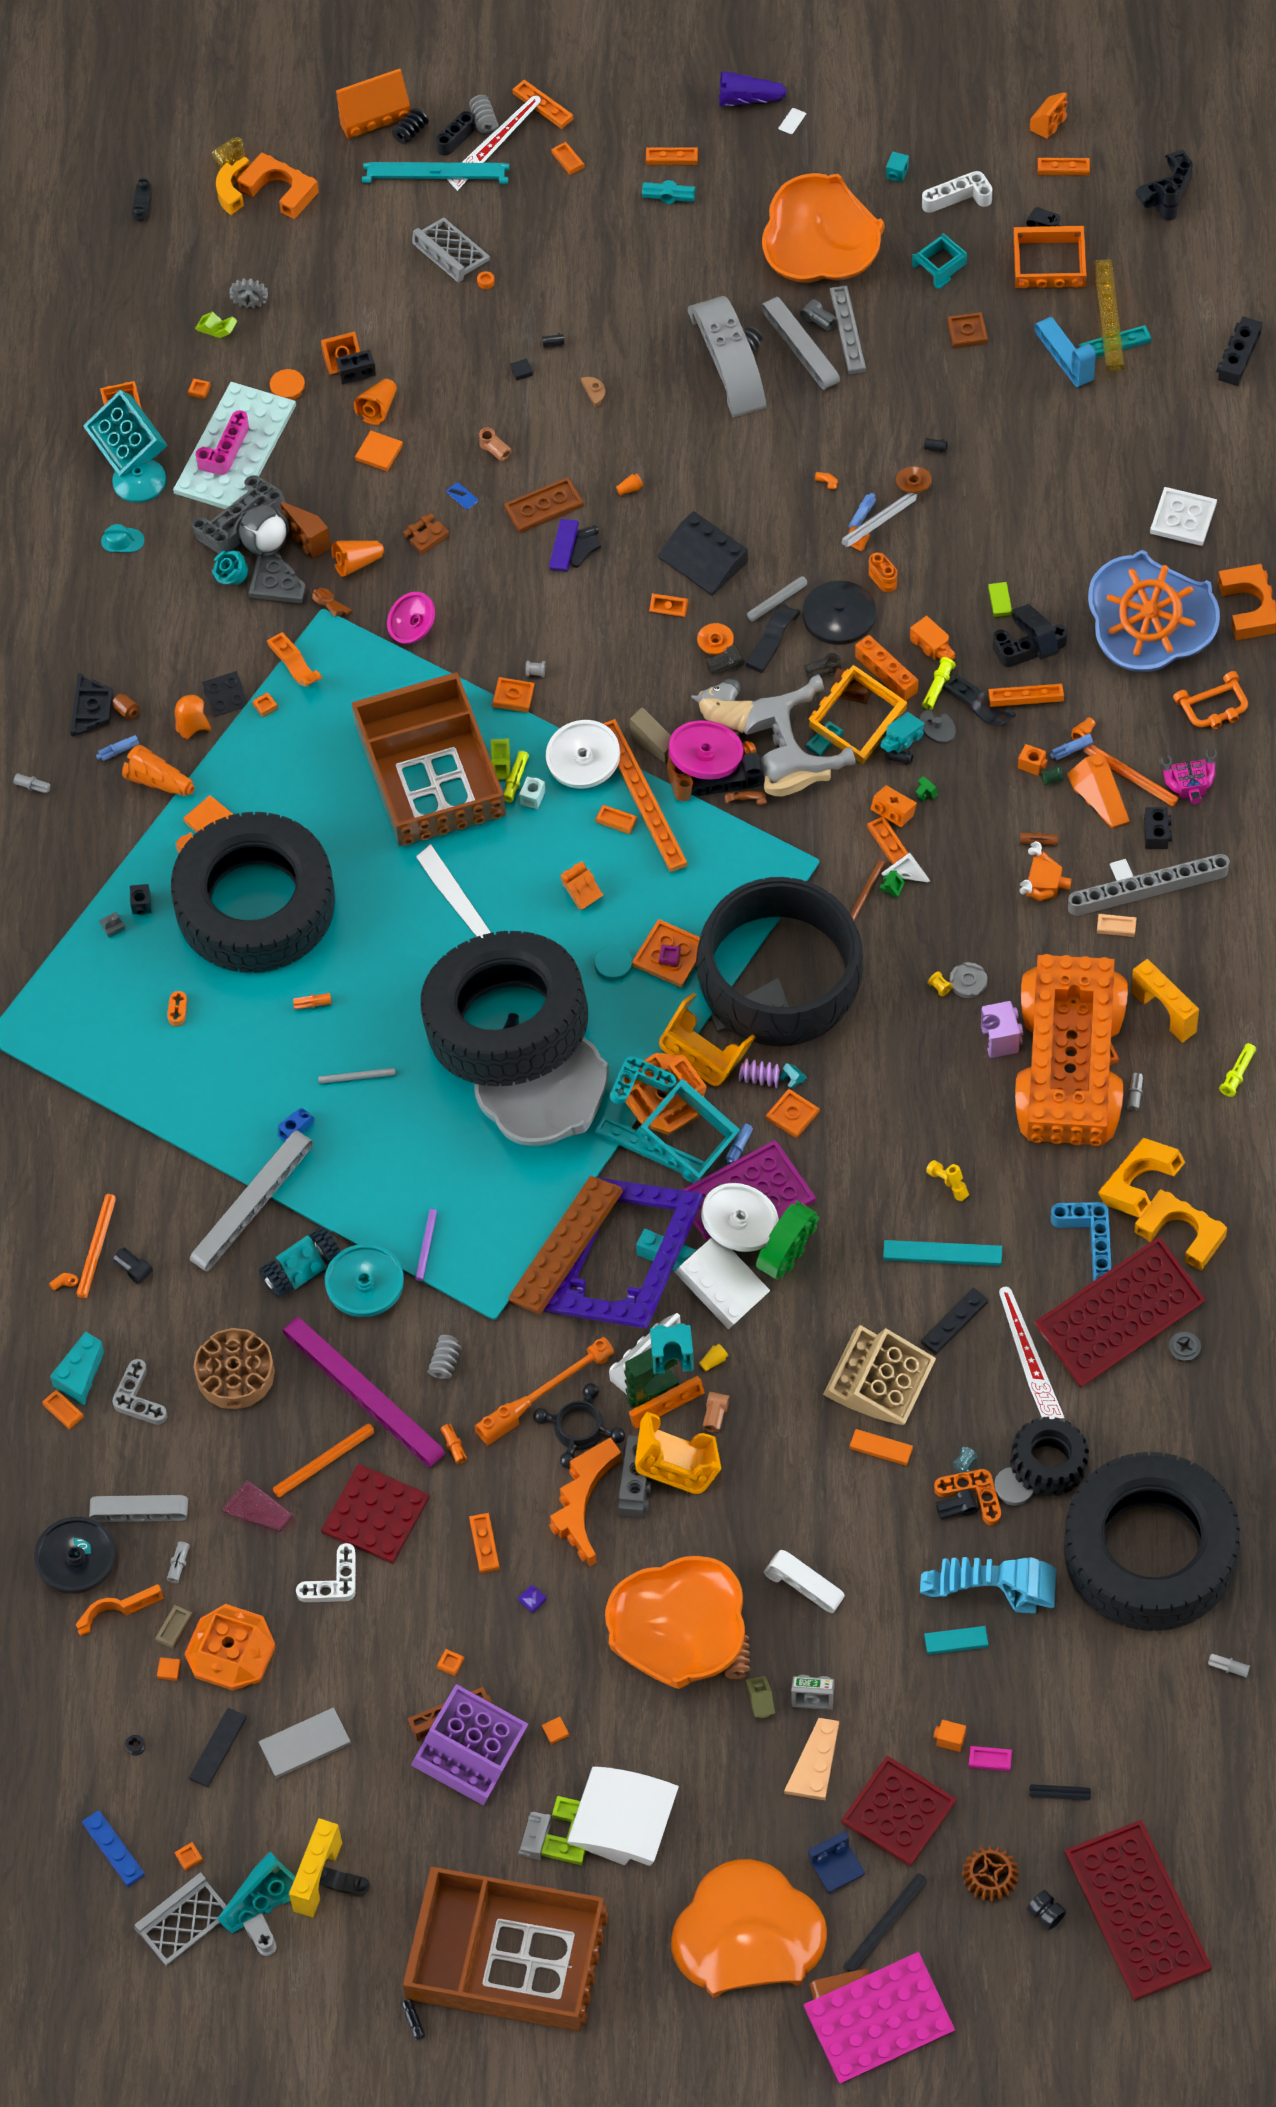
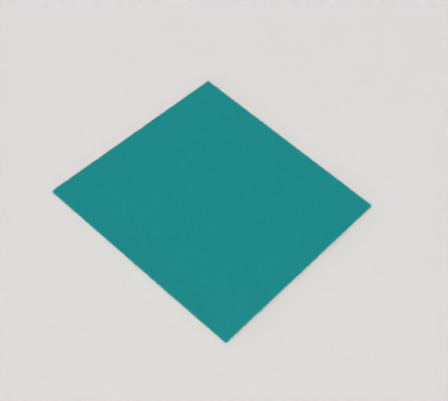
[0,609,819,1320]

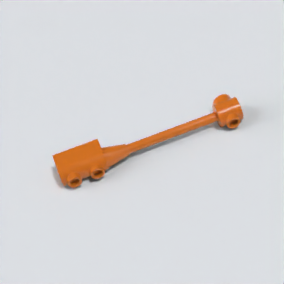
[475,1337,614,1446]

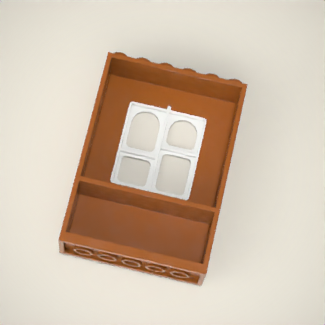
[351,672,506,847]
[403,1867,609,2032]

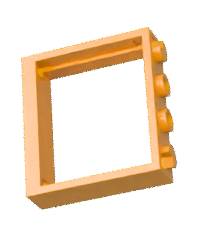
[809,665,907,764]

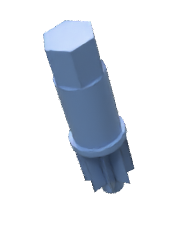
[848,493,876,528]
[1050,734,1094,760]
[96,735,139,761]
[725,1123,753,1164]

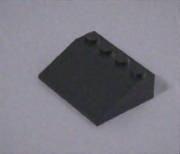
[658,511,748,595]

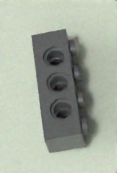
[619,1435,651,1519]

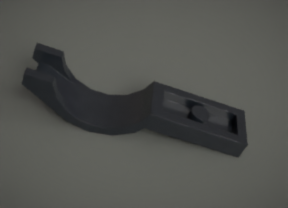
[746,604,800,673]
[943,674,1016,727]

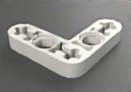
[296,1543,356,1602]

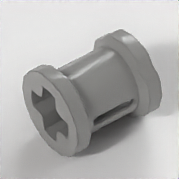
[526,661,546,678]

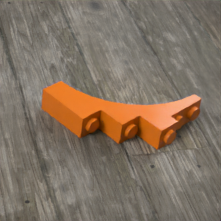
[549,1437,622,1566]

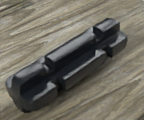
[401,1999,425,2040]

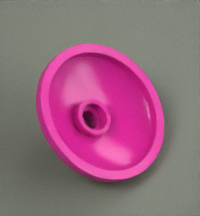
[387,592,435,644]

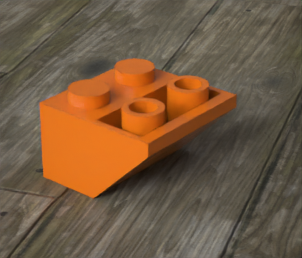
[1030,92,1068,139]

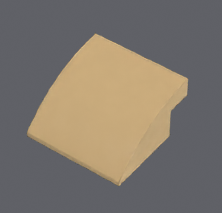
[823,1325,936,1425]

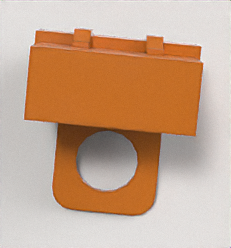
[560,861,603,910]

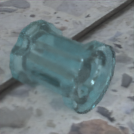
[952,1447,978,1473]

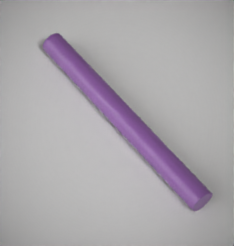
[415,1209,437,1281]

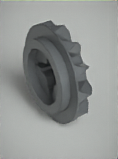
[1169,1332,1201,1362]

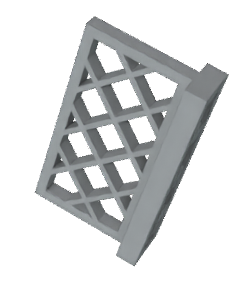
[412,218,490,283]
[134,1872,226,1966]

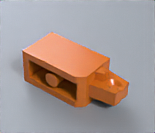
[910,615,955,660]

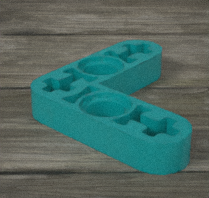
[610,1056,676,1105]

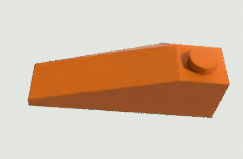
[1067,752,1130,829]

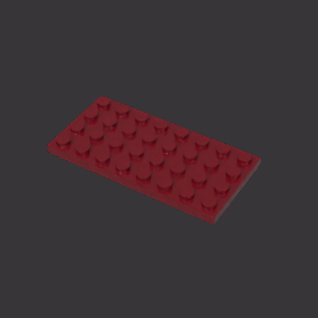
[1034,1236,1206,1388]
[1065,1820,1212,2001]

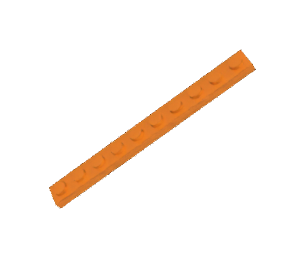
[603,719,687,873]

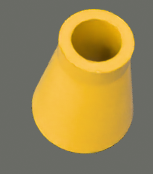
[699,1343,729,1372]

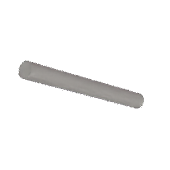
[318,1068,396,1084]

